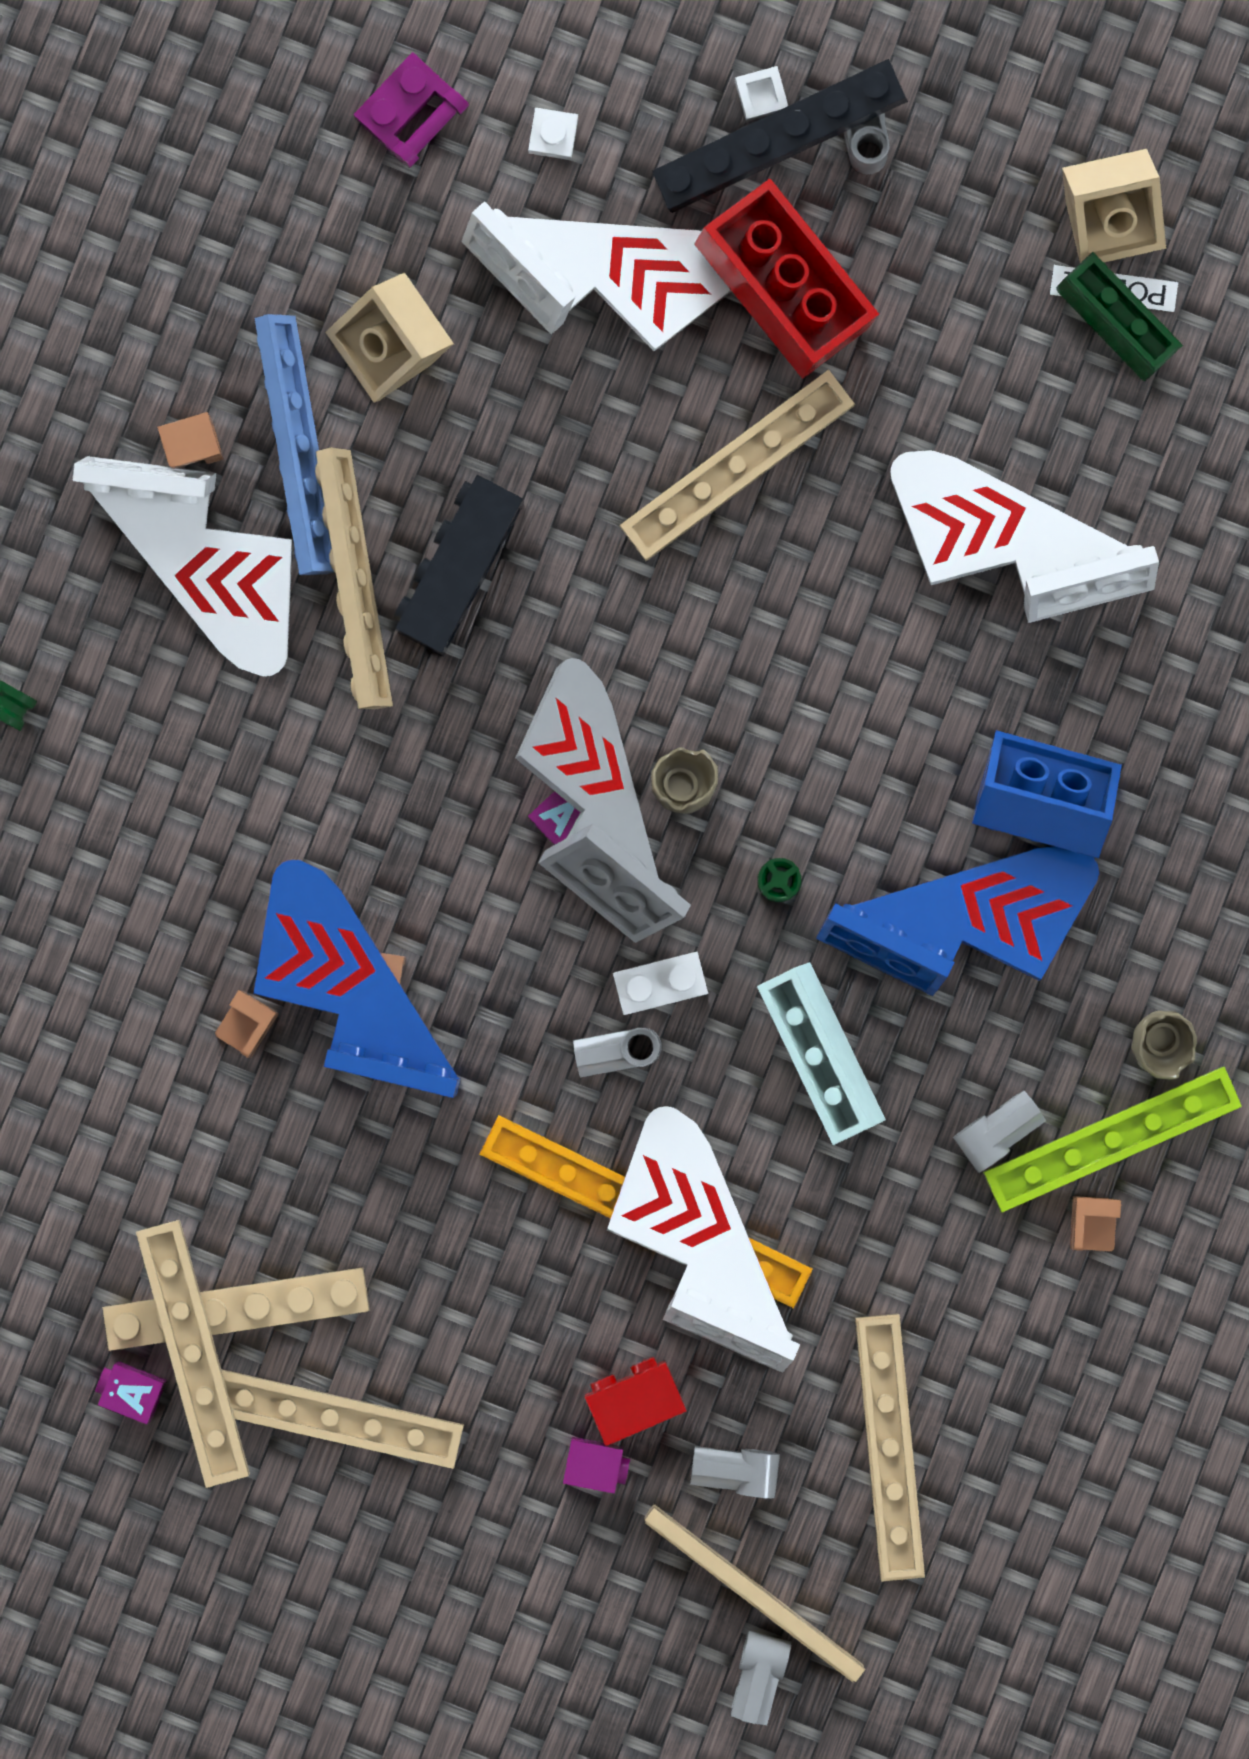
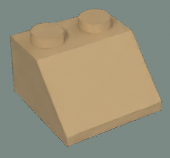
[1062,149,1166,263]
[325,273,454,403]

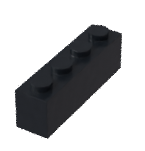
[393,475,524,657]

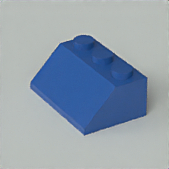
[972,730,1122,858]

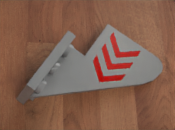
[515,658,691,943]

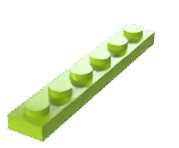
[983,1067,1242,1212]

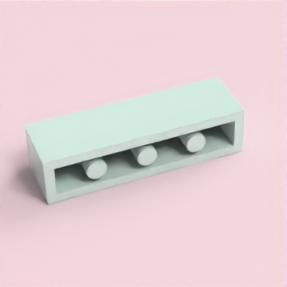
[757,962,886,1145]

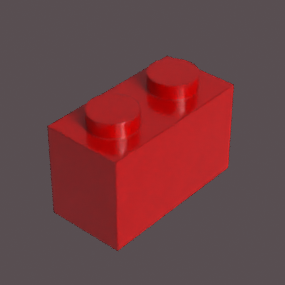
[585,1357,687,1446]

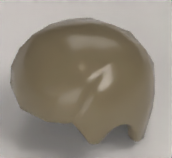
[651,747,718,814]
[1131,1011,1197,1079]

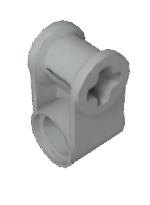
[843,113,889,174]

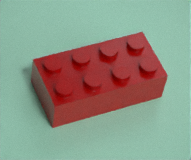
[694,179,879,379]

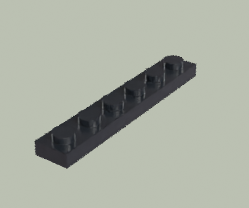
[652,59,908,213]

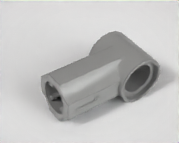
[573,1027,662,1078]
[953,1091,1046,1173]
[690,1446,780,1498]
[730,1631,791,1725]

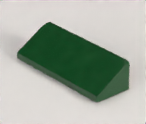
[1056,252,1183,381]

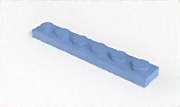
[254,314,334,575]

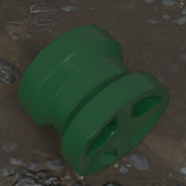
[0,680,38,731]
[757,858,801,902]

